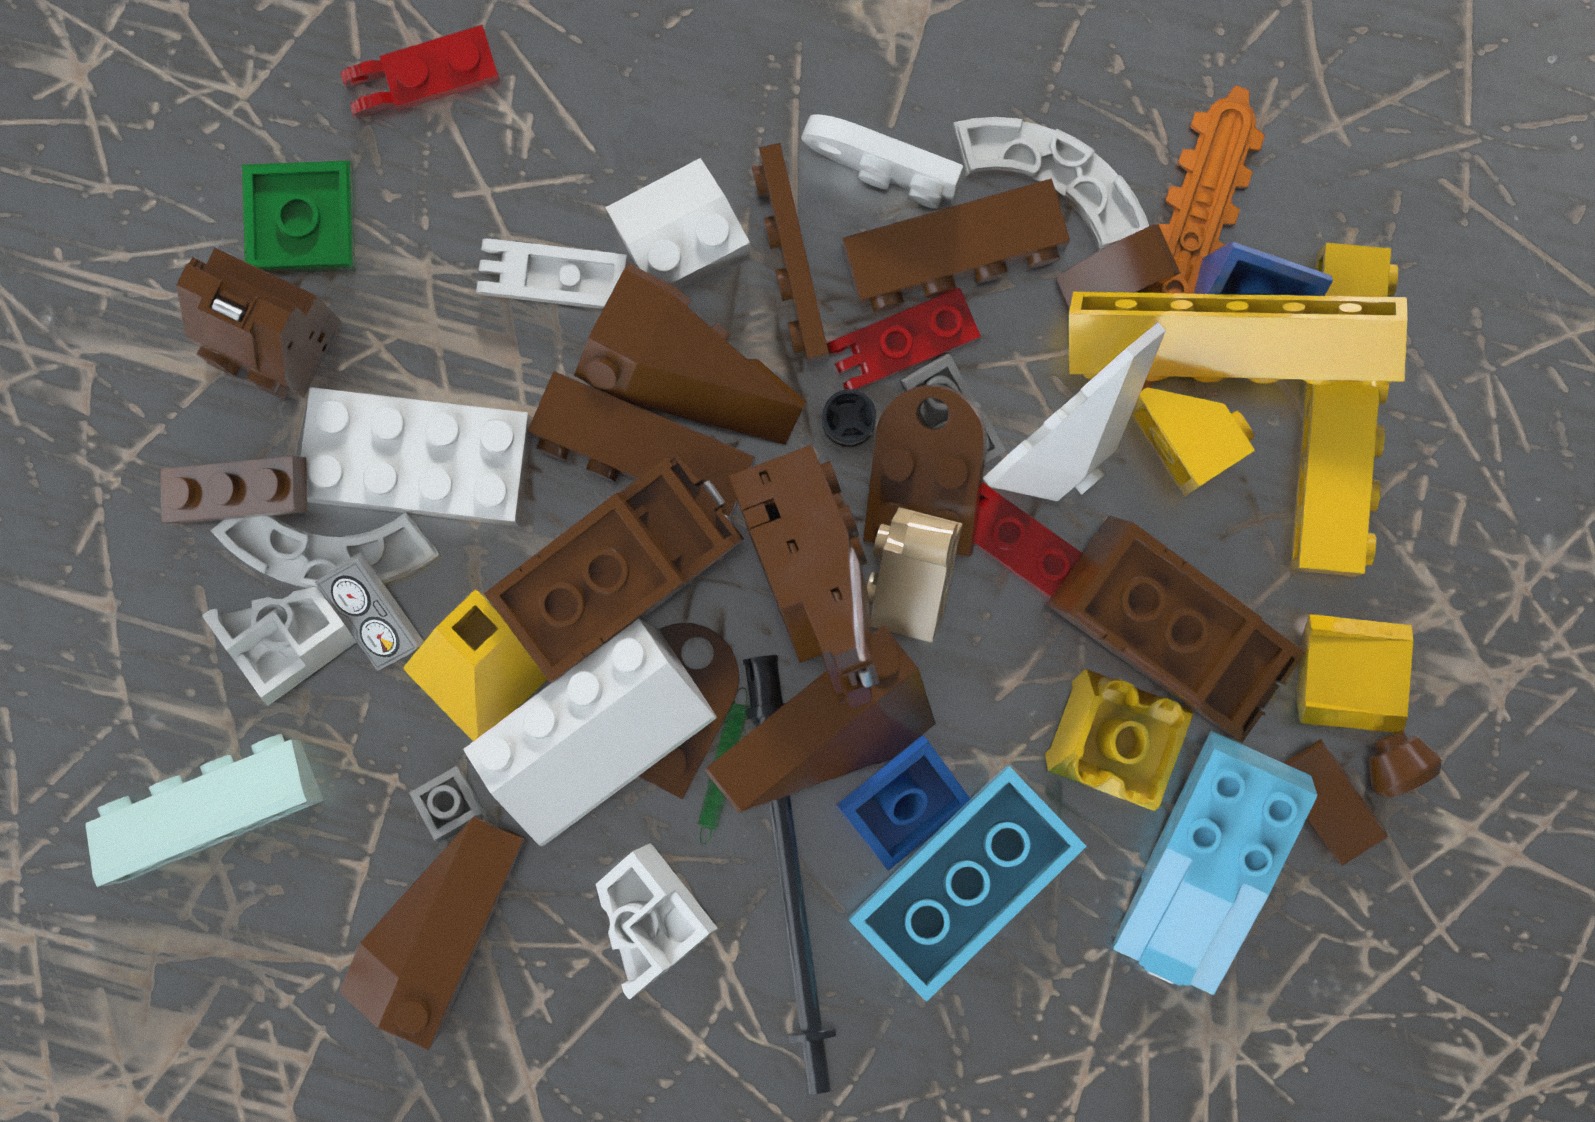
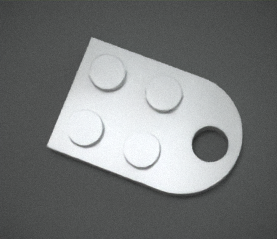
[801,114,963,209]

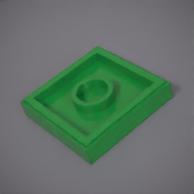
[242,160,355,273]

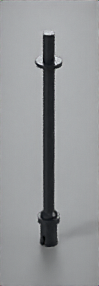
[743,655,836,1094]

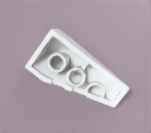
[983,322,1166,501]

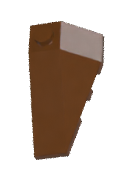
[574,263,806,444]
[704,625,936,813]
[339,815,525,1051]

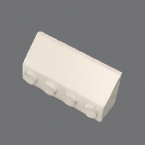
[463,619,718,846]

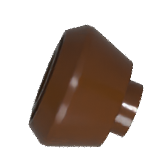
[1369,730,1442,799]

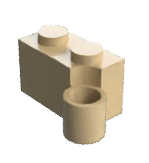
[867,507,963,643]

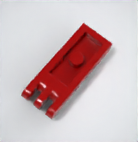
[827,287,981,390]
[974,482,1082,599]

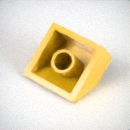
[1131,387,1255,496]

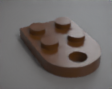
[863,385,987,557]
[638,623,740,799]

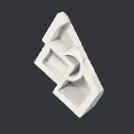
[202,586,357,706]
[596,843,718,1000]

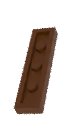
[751,143,829,366]

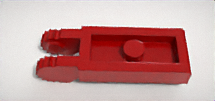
[340,25,500,118]

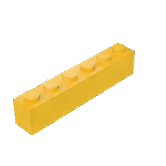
[1290,242,1398,577]
[1069,291,1408,386]

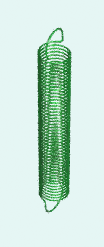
[698,687,750,844]

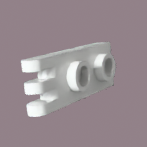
[476,239,628,309]

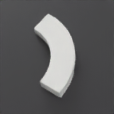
[953,117,1149,251]
[210,512,442,591]

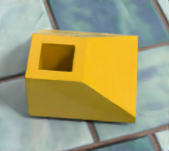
[403,589,548,741]

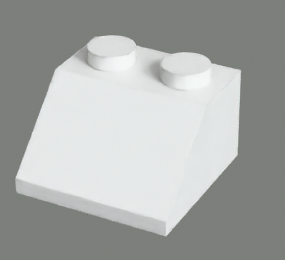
[605,158,751,290]

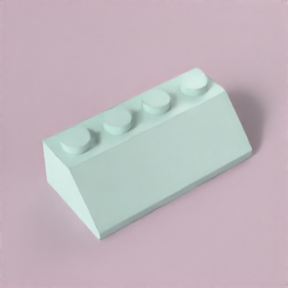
[85,734,324,887]

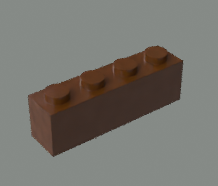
[842,178,1070,312]
[528,371,756,520]

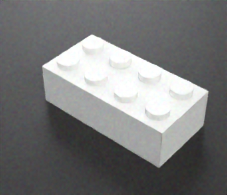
[301,387,532,527]

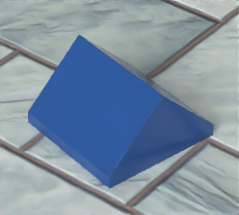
[1194,242,1333,296]
[835,735,970,871]

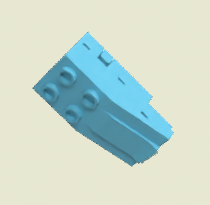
[1113,731,1318,995]

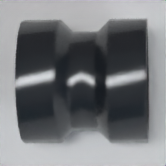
[822,389,876,449]

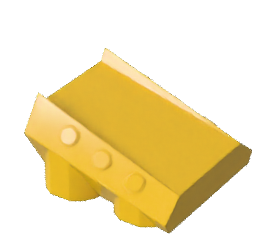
[1296,614,1413,733]
[1045,669,1194,811]

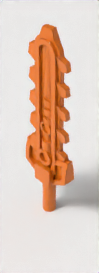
[1141,85,1265,391]

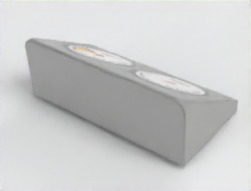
[315,551,423,671]

